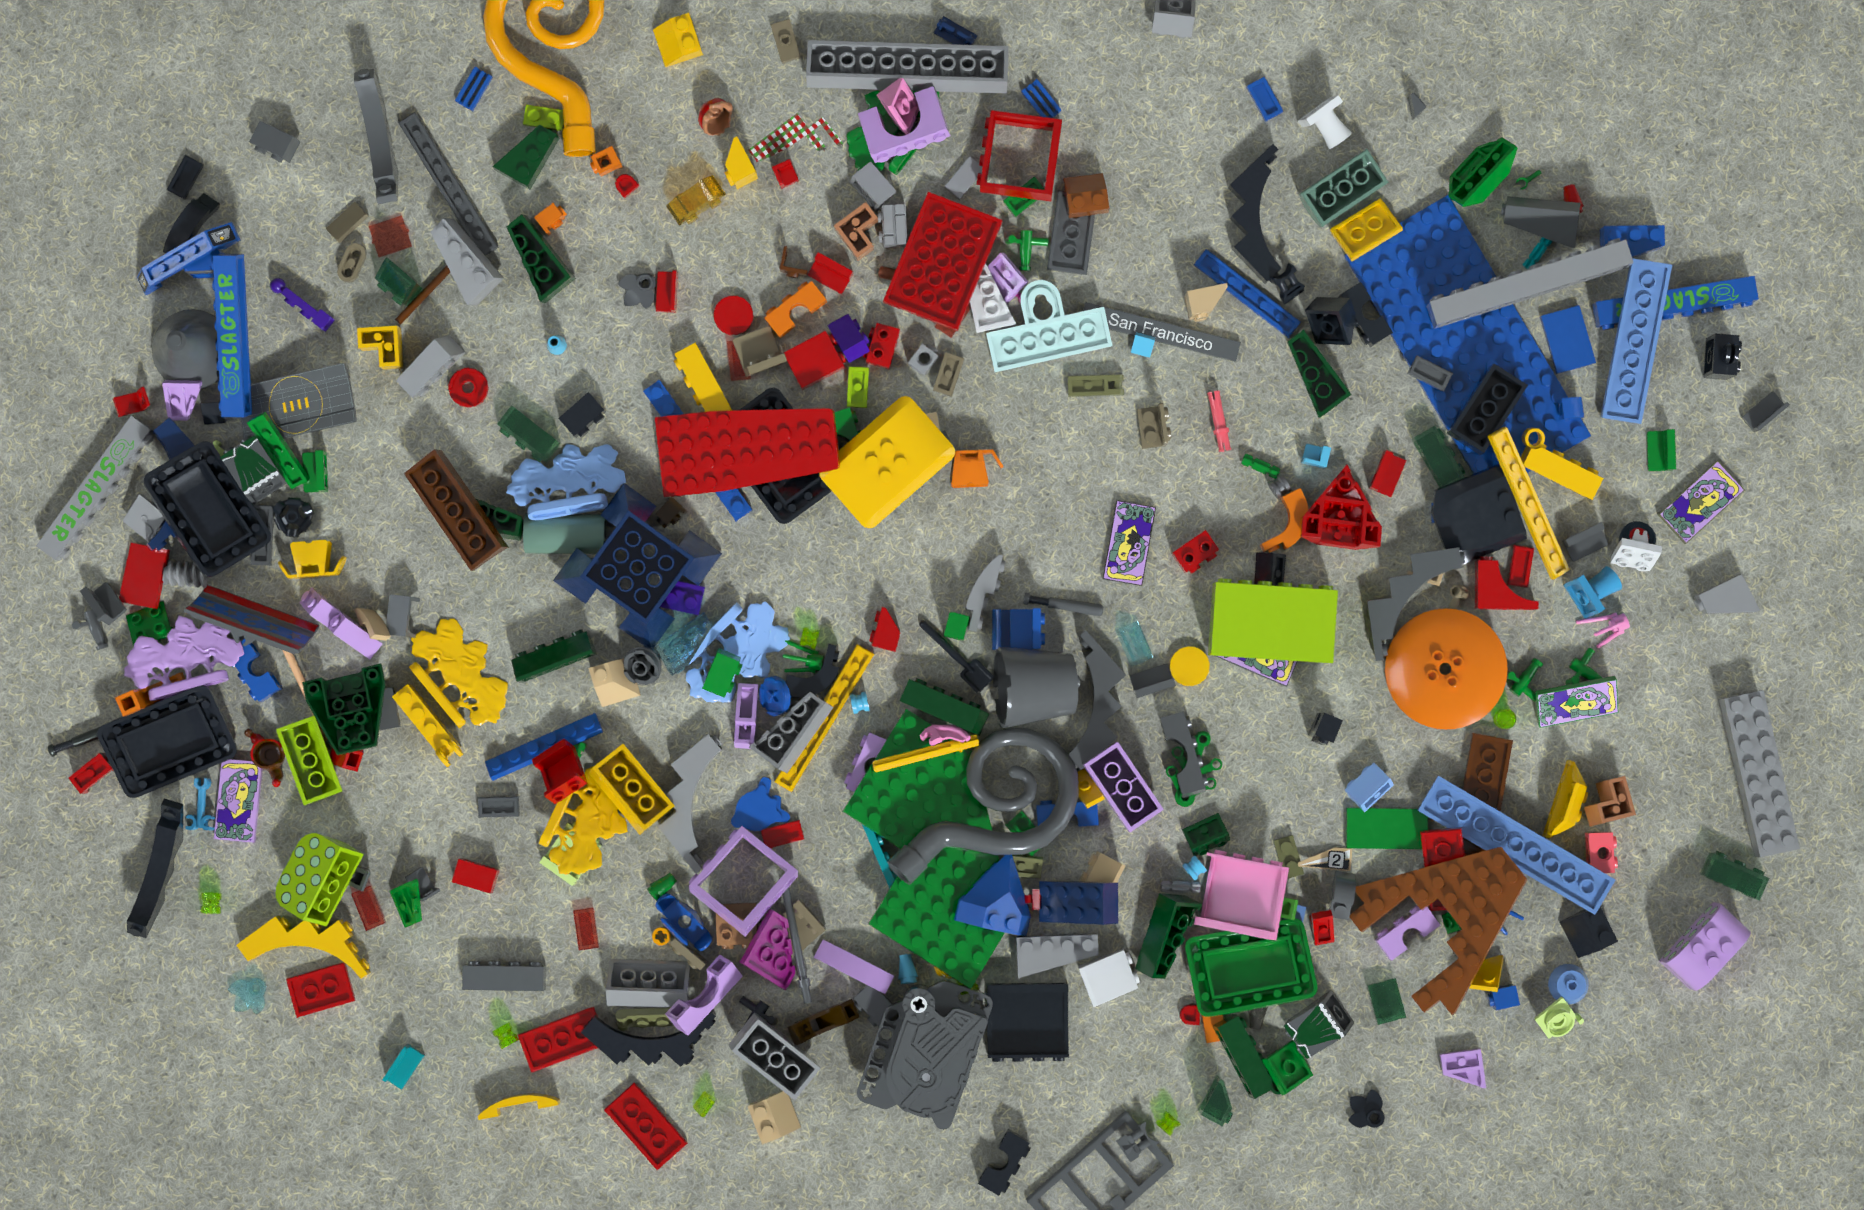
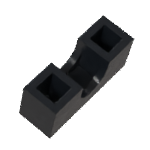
[1338,282,1393,347]
[1308,712,1343,745]
[978,1129,1031,1196]

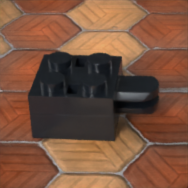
[1703,333,1742,380]

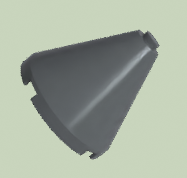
[152,309,219,389]

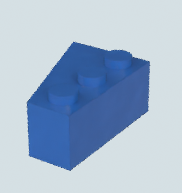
[1599,225,1665,258]

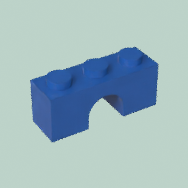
[232,639,283,702]
[1036,799,1099,827]

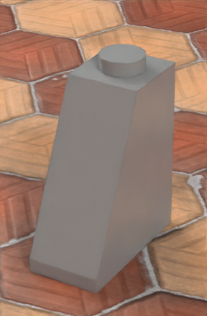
[1694,574,1760,614]

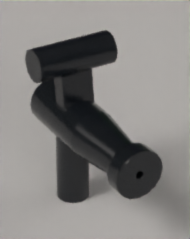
[738,996,778,1032]

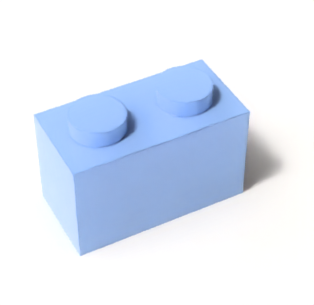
[1345,763,1394,812]

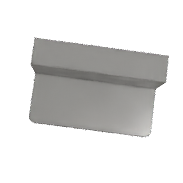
[850,162,896,212]

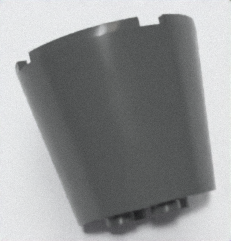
[993,647,1080,728]

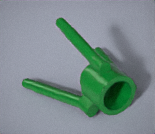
[782,640,823,673]

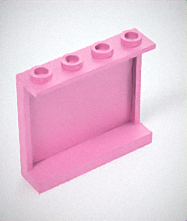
[1194,850,1289,940]

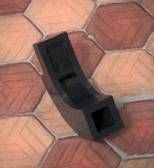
[163,193,220,254]
[785,644,840,698]

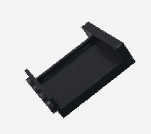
[987,983,1069,1062]

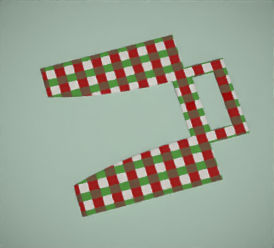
[748,113,846,162]

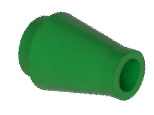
[647,872,677,901]

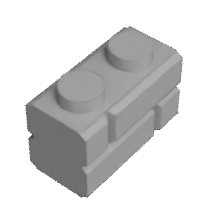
[878,204,907,248]

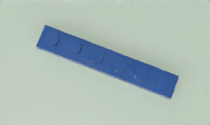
[485,713,603,781]

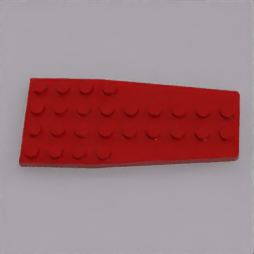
[655,408,840,497]

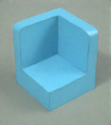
[1301,444,1331,469]

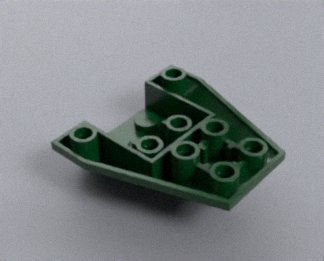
[302,663,386,755]

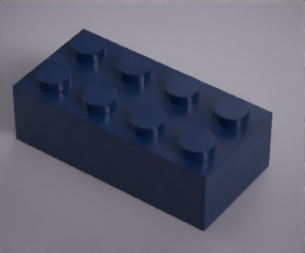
[1039,881,1118,925]

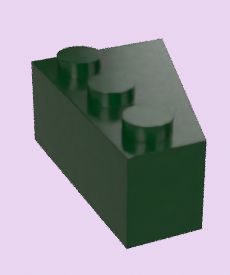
[492,124,560,190]

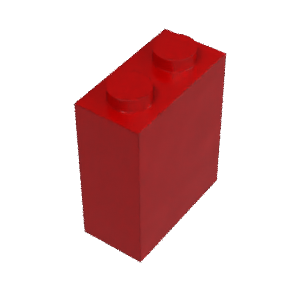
[783,330,846,390]

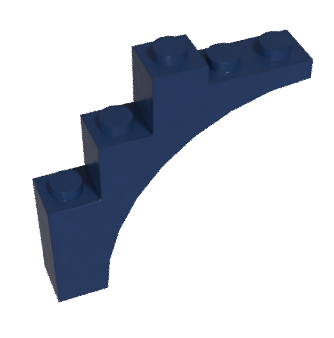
[147,417,194,551]

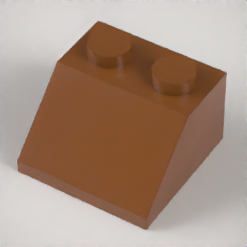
[1063,173,1110,218]

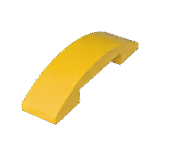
[478,1093,560,1120]

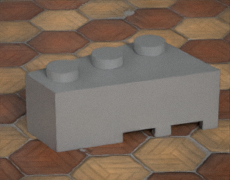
[396,335,466,398]

